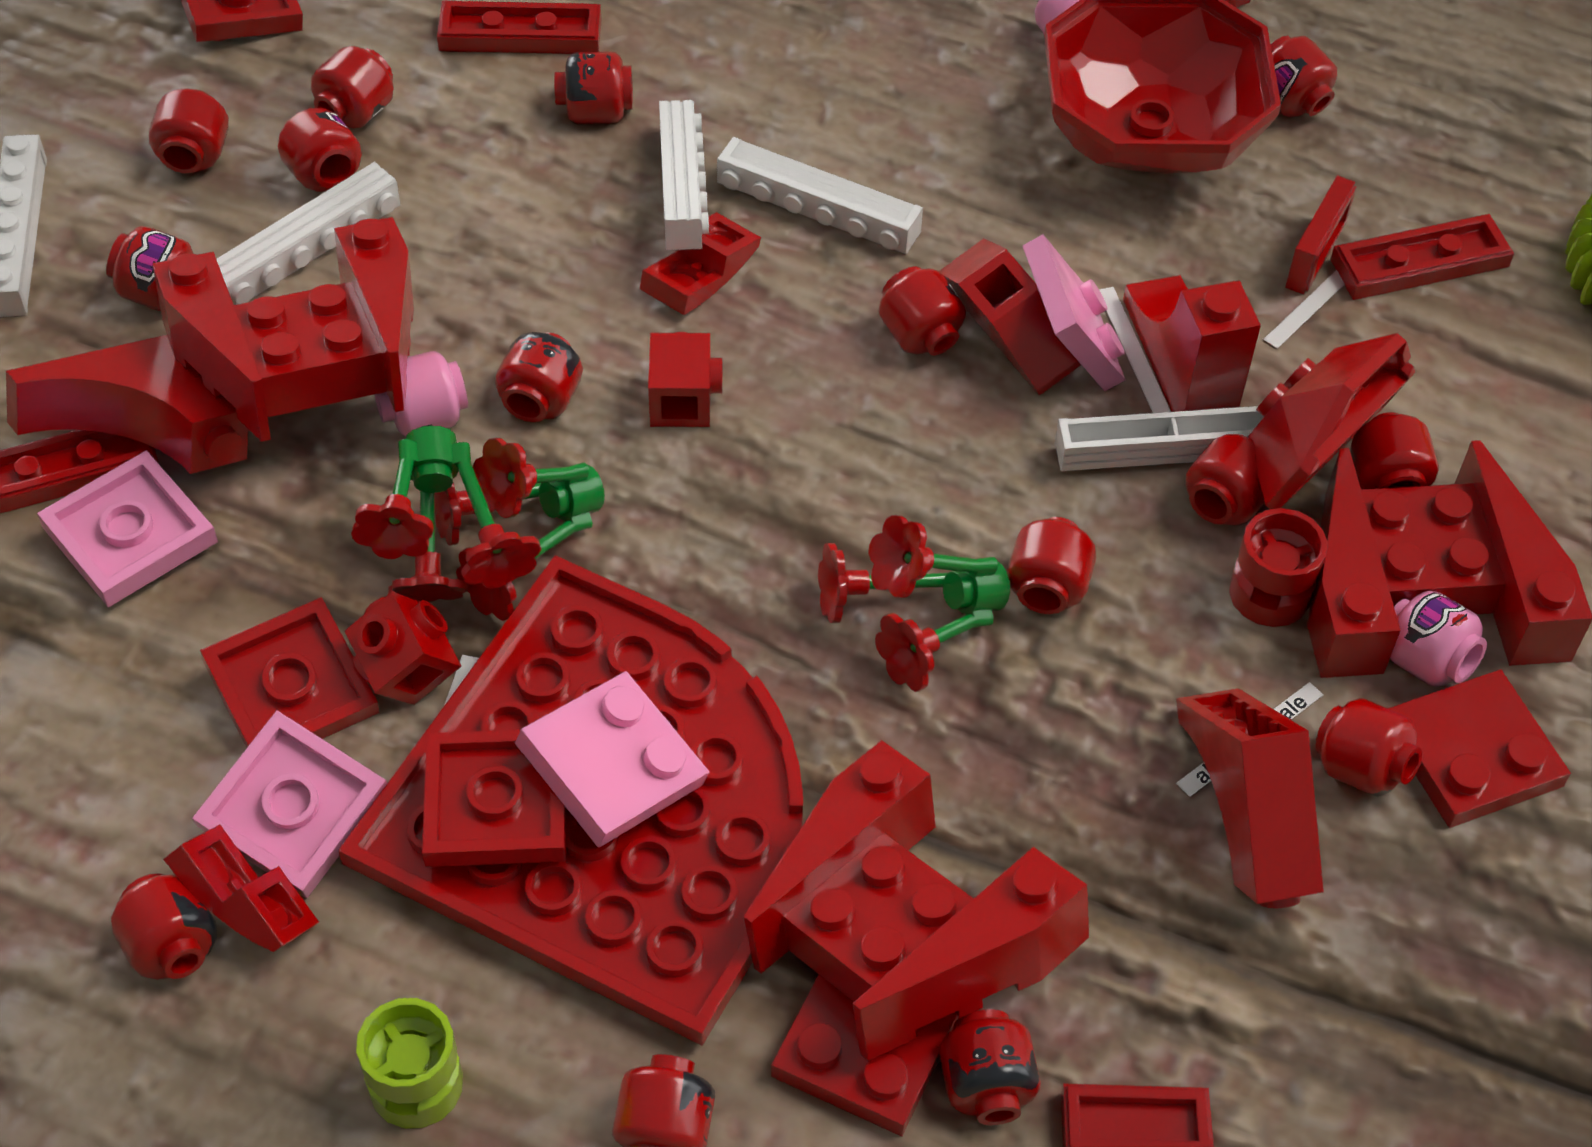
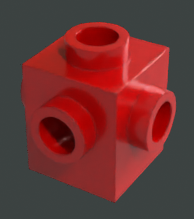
[344,591,462,705]

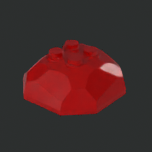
[1044,0,1281,173]

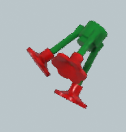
[351,426,542,602]
[434,438,605,621]
[818,515,1010,692]

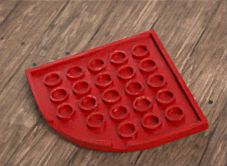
[338,555,803,1046]

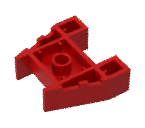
[152,217,414,442]
[1307,440,1592,678]
[744,740,1089,1061]

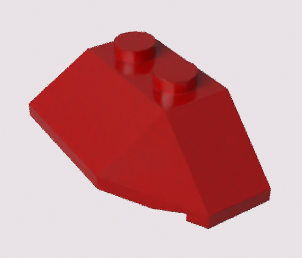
[1247,333,1416,509]

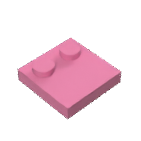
[1023,234,1125,391]
[37,450,218,607]
[515,671,710,848]
[192,710,387,898]

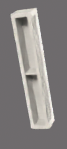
[659,100,709,250]
[0,134,47,317]
[717,137,923,254]
[217,161,401,305]
[1055,406,1264,471]

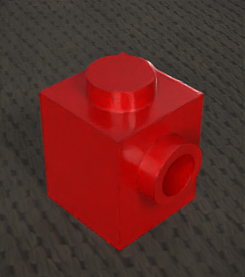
[648,332,723,427]

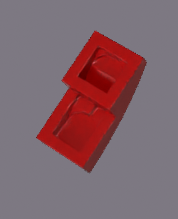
[639,212,761,315]
[163,824,319,953]

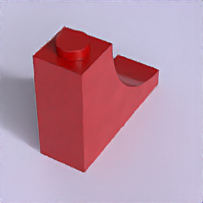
[1123,275,1261,412]
[6,335,249,474]
[1176,688,1324,909]

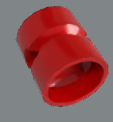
[1229,508,1328,627]

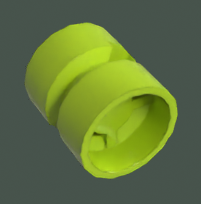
[356,998,463,1129]

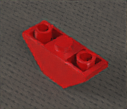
[940,238,1081,396]

